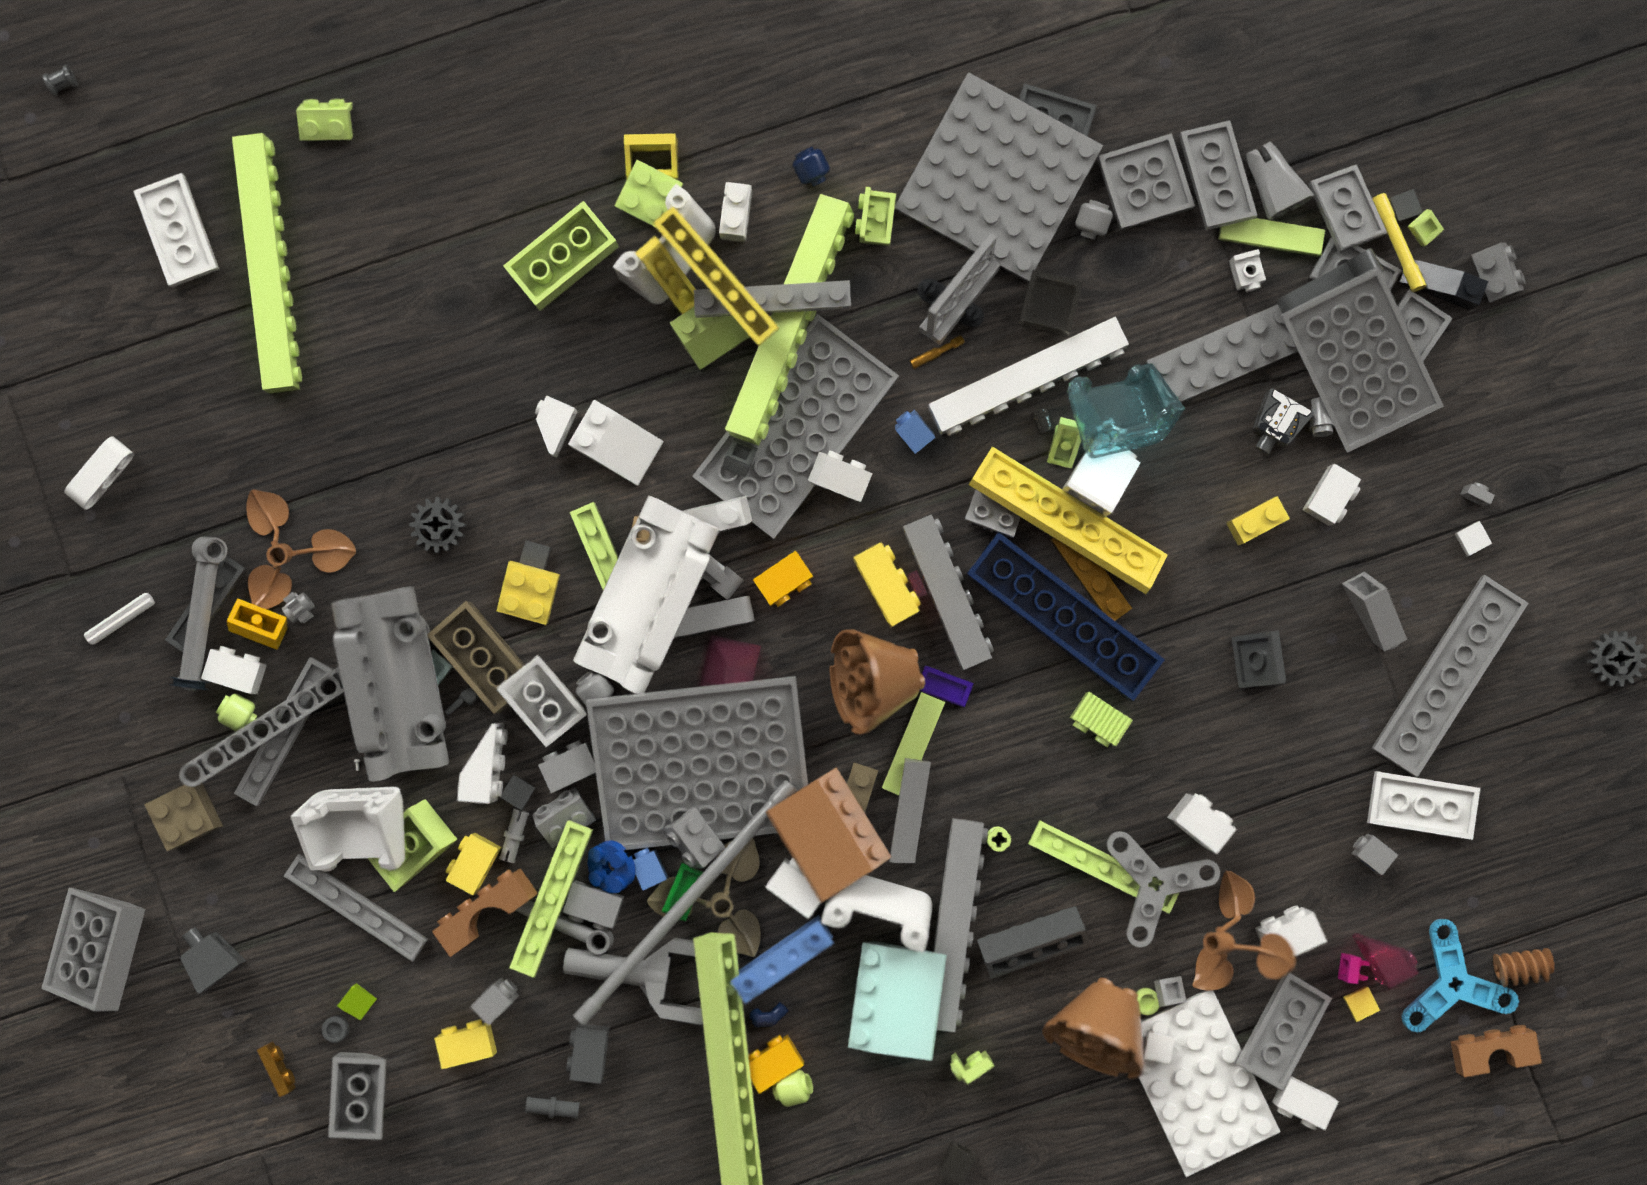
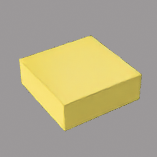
[1343,986,1380,1022]

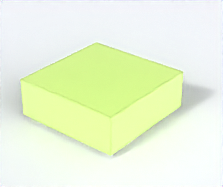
[1408,209,1444,246]

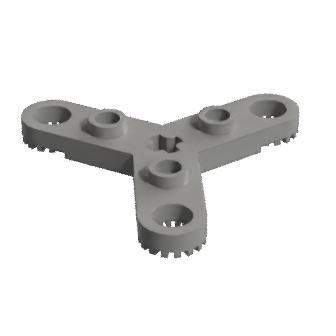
[1106,831,1220,947]

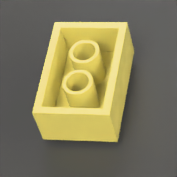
[853,542,921,628]

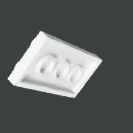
[134,173,219,288]
[1367,771,1480,840]

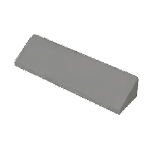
[889,758,931,863]

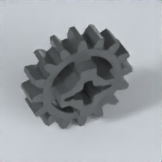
[409,497,467,553]
[1587,631,1647,687]

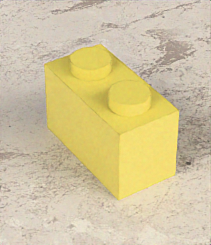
[1226,496,1290,545]
[446,833,502,895]
[435,1020,497,1069]

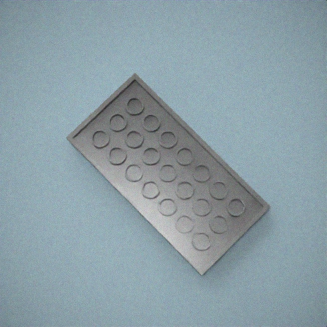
[692,314,899,539]

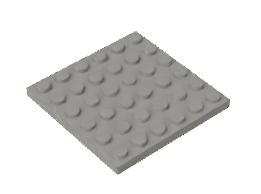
[894,72,1103,282]

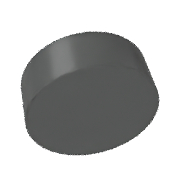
[322,1015,350,1043]

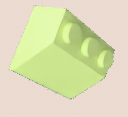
[670,307,751,370]

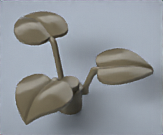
[647,838,761,957]

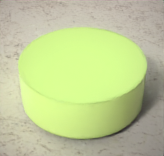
[1136,988,1159,1015]

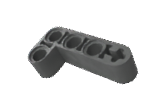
[1276,248,1384,313]

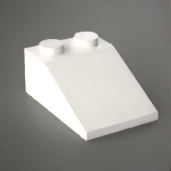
[568,400,663,486]
[497,655,587,747]

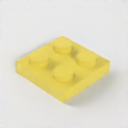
[496,561,560,625]

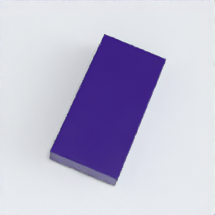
[919,665,974,708]

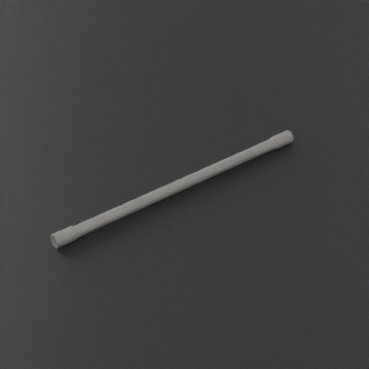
[574,780,797,1025]

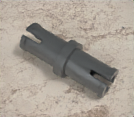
[525,1096,580,1119]

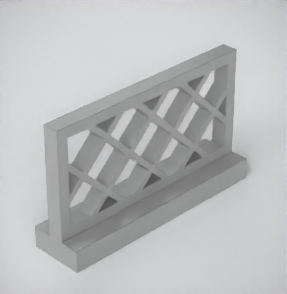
[919,233,1000,345]

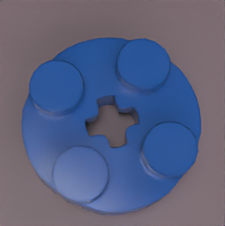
[587,840,635,893]

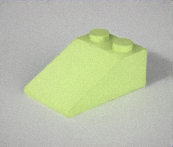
[368,799,457,892]

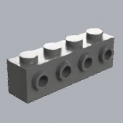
[977,906,1089,979]

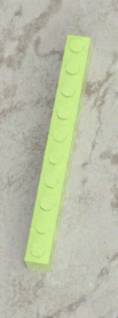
[232,133,302,393]
[725,194,854,446]
[694,932,763,1185]

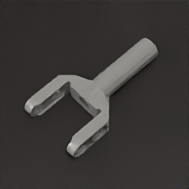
[563,938,703,1025]

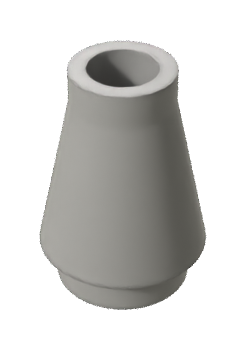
[1309,397,1334,437]

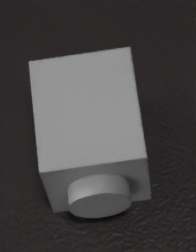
[1351,834,1398,875]

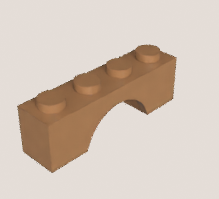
[432,868,538,957]

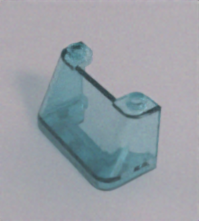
[1067,363,1185,459]

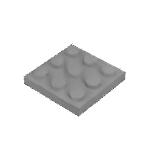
[1097,133,1195,230]

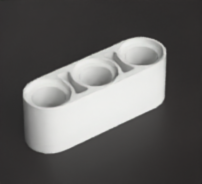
[64,436,134,510]

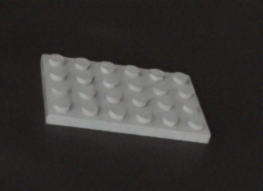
[1281,267,1444,453]

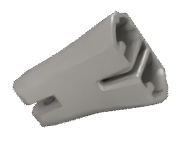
[1246,141,1314,221]

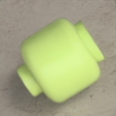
[215,693,257,731]
[772,1069,813,1107]

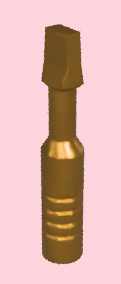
[910,336,965,369]

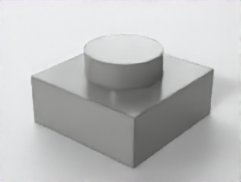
[1460,482,1495,506]
[1154,976,1187,1007]

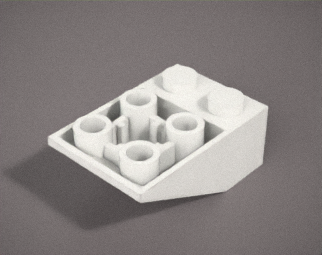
[457,723,508,803]

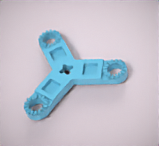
[1402,919,1519,1032]

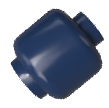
[792,146,830,187]

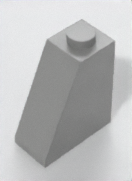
[1342,572,1407,652]

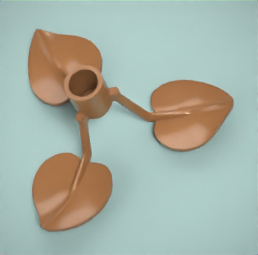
[246,490,356,609]
[1192,871,1295,991]

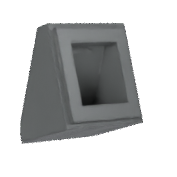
[722,438,758,477]

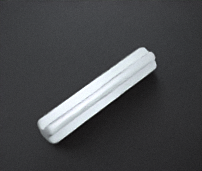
[84,593,155,645]

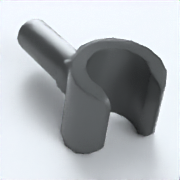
[445,688,479,715]

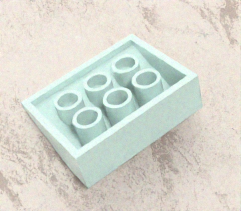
[848,941,947,1060]

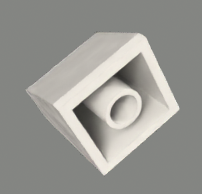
[1062,435,1141,516]

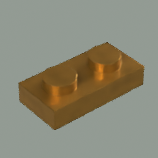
[257,1041,296,1097]

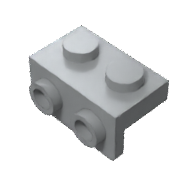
[1472,242,1525,302]
[532,787,596,848]
[663,807,725,868]

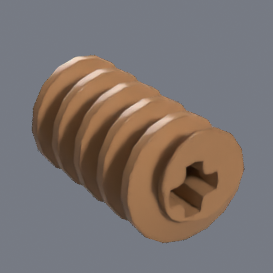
[1493,948,1554,987]

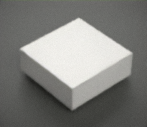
[1455,521,1492,556]
[1143,1031,1175,1064]

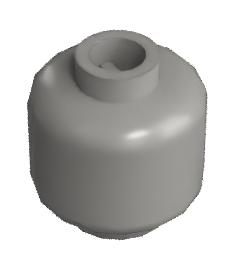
[1075,200,1113,240]
[576,670,614,706]

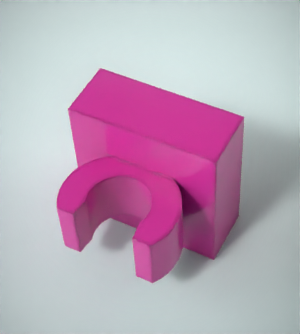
[1338,953,1370,984]

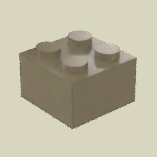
[144,783,223,851]

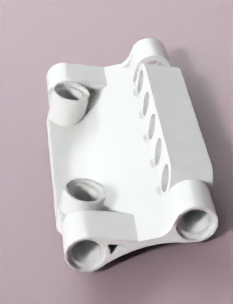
[573,496,720,694]

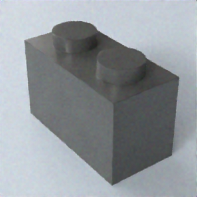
[566,1023,610,1084]

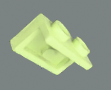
[296,99,353,140]
[855,187,896,246]

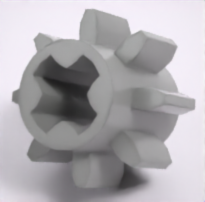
[282,592,315,623]

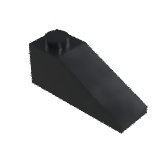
[1398,259,1489,311]

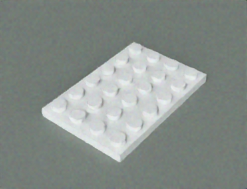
[1139,990,1280,1177]

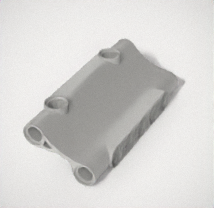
[331,587,449,781]

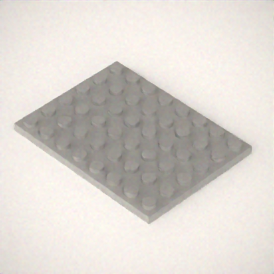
[586,676,808,850]

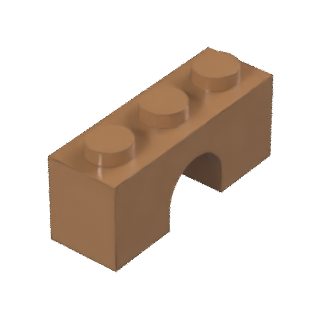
[1451,1025,1542,1077]

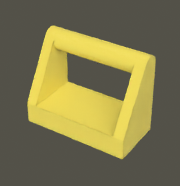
[624,134,678,179]

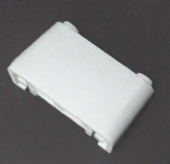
[613,184,716,304]
[290,787,405,872]
[821,875,933,953]

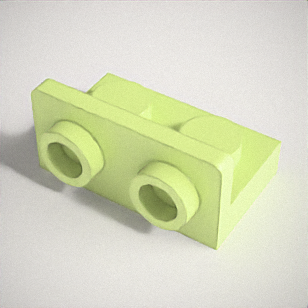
[950,1050,994,1084]

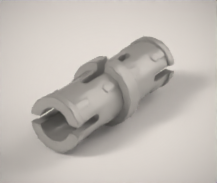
[499,808,529,863]

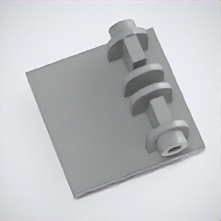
[965,490,1021,538]

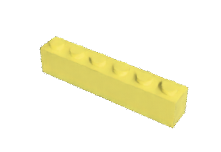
[653,206,779,346]

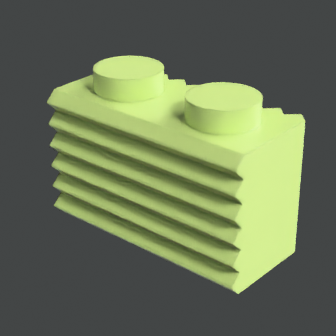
[1070,692,1133,748]

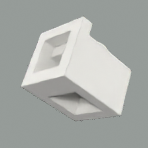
[1229,249,1266,292]

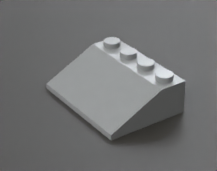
[41,888,145,1011]

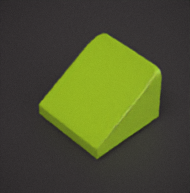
[337,983,377,1020]

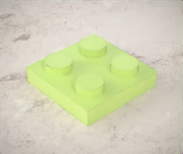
[615,160,683,228]

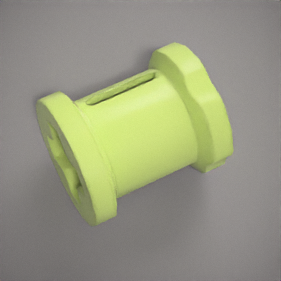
[986,827,1011,852]

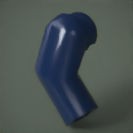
[749,1002,789,1027]

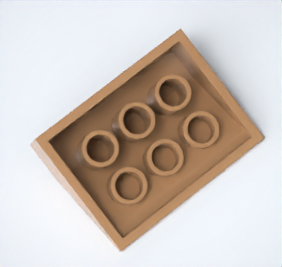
[765,767,891,903]

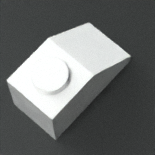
[535,396,578,458]

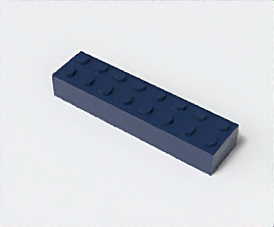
[965,532,1165,701]

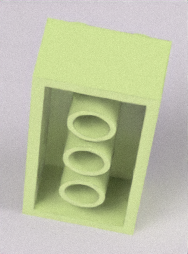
[503,201,619,311]

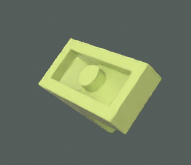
[1047,417,1086,469]

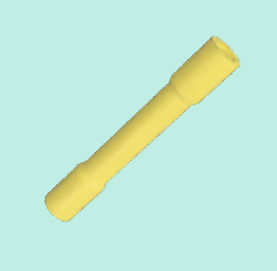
[1372,193,1427,292]

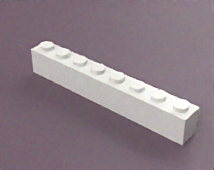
[928,316,1129,436]

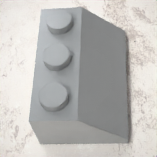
[329,1052,386,1139]

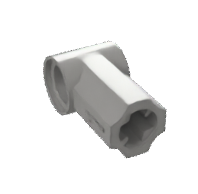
[702,554,744,600]

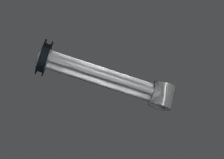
[169,537,227,691]

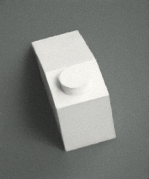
[683,496,753,531]

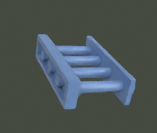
[730,915,833,1004]

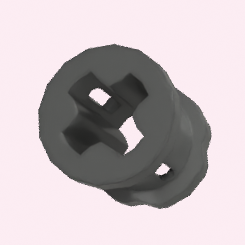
[42,64,78,96]

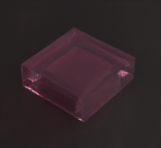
[907,570,927,599]

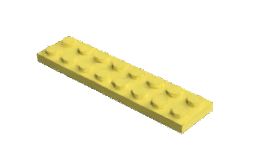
[969,447,1168,594]

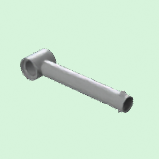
[516,900,614,954]

